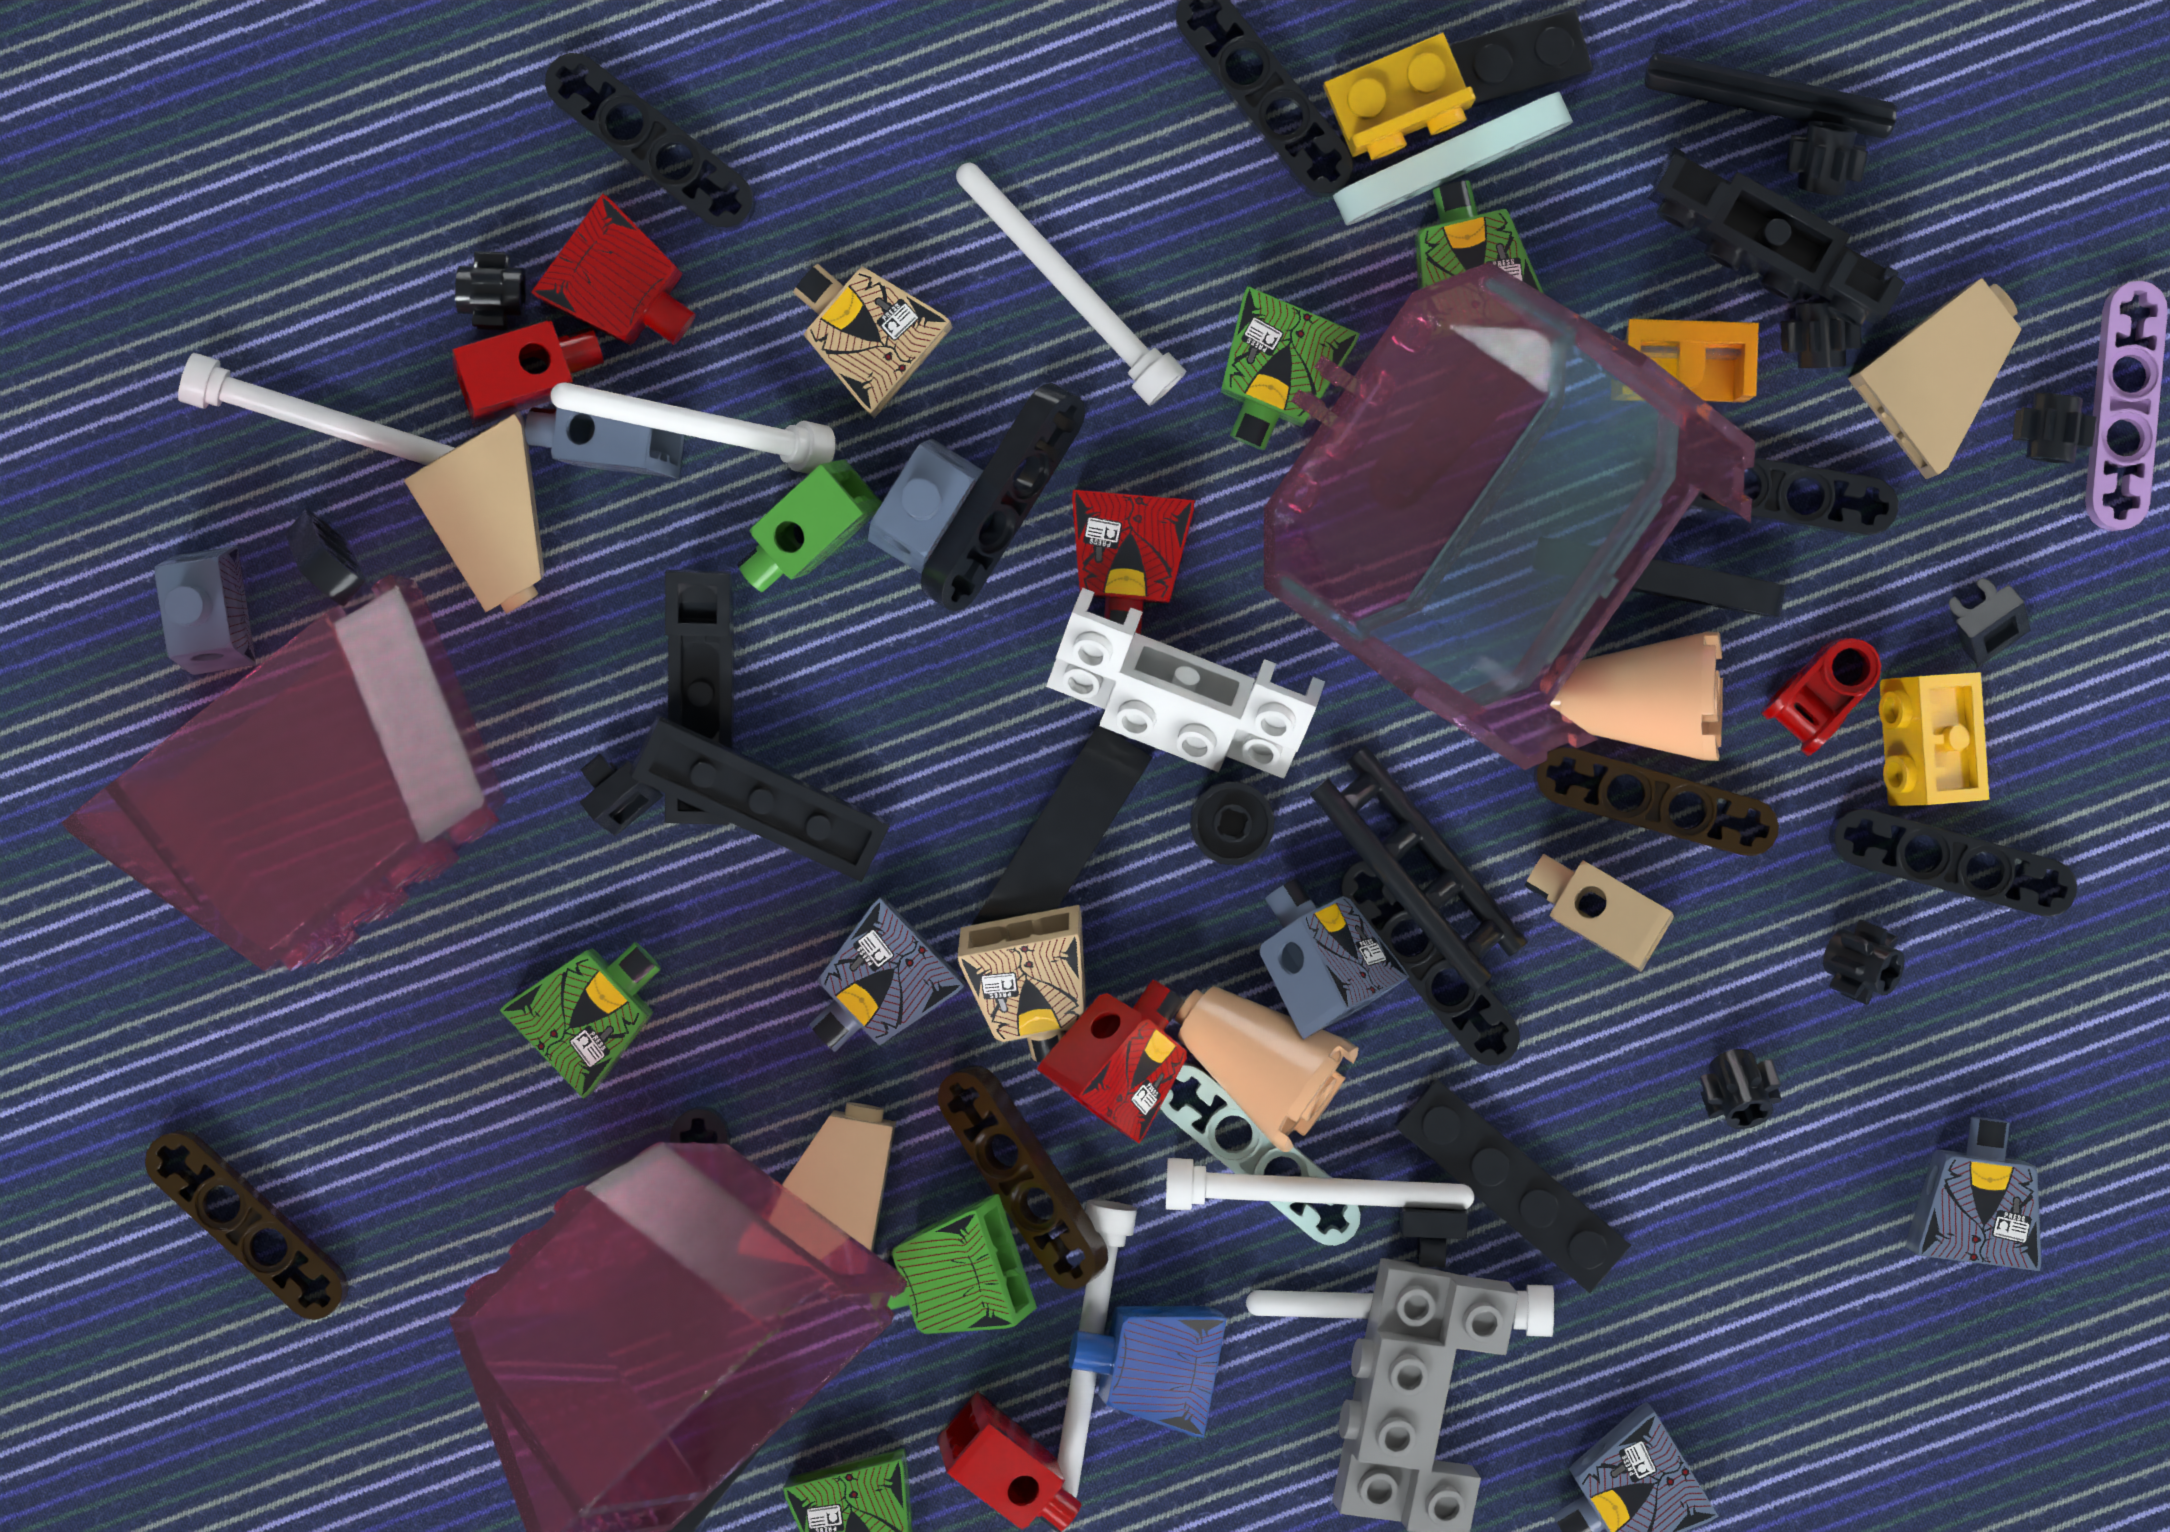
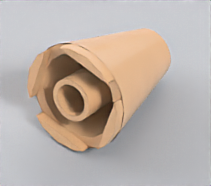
[1549,632,1723,761]
[1175,986,1359,1152]

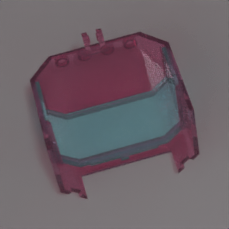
[1264,262,1755,770]

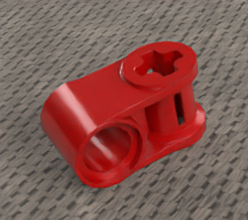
[1760,638,1881,757]

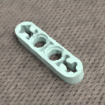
[1333,92,1573,226]
[1160,1063,1361,1246]

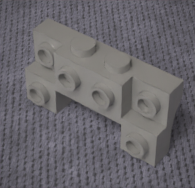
[1332,1258,1519,1532]

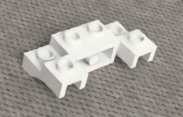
[1046,588,1325,779]

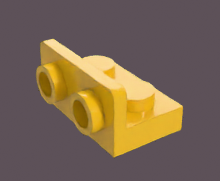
[1323,33,1476,160]
[1879,672,1989,806]

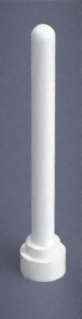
[956,163,1186,406]
[178,353,454,465]
[551,382,835,474]
[1166,1158,1474,1210]
[1057,1199,1137,1498]
[1246,1285,1554,1337]

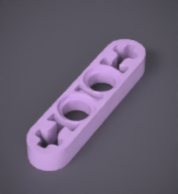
[2085,281,2168,531]

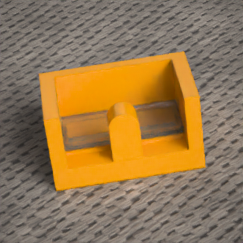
[1617,319,1759,402]

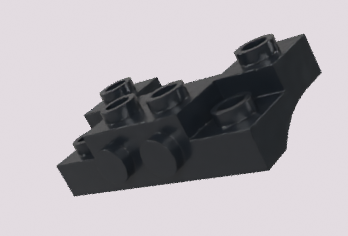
[1647,147,1905,326]

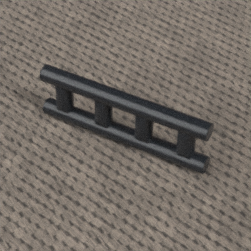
[1309,745,1528,992]

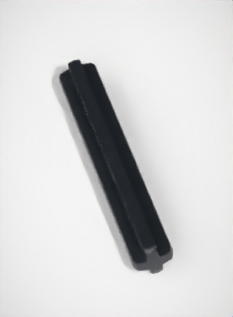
[1645,53,1897,138]

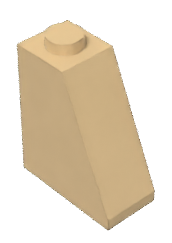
[1848,278,2021,479]
[404,410,545,614]
[739,1102,896,1279]

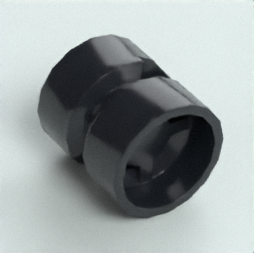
[1189,781,1275,866]

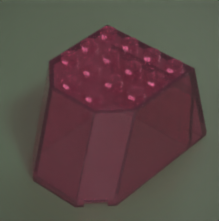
[61,574,506,971]
[449,1142,908,1532]

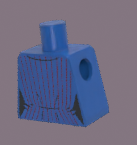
[1069,1306,1227,1438]

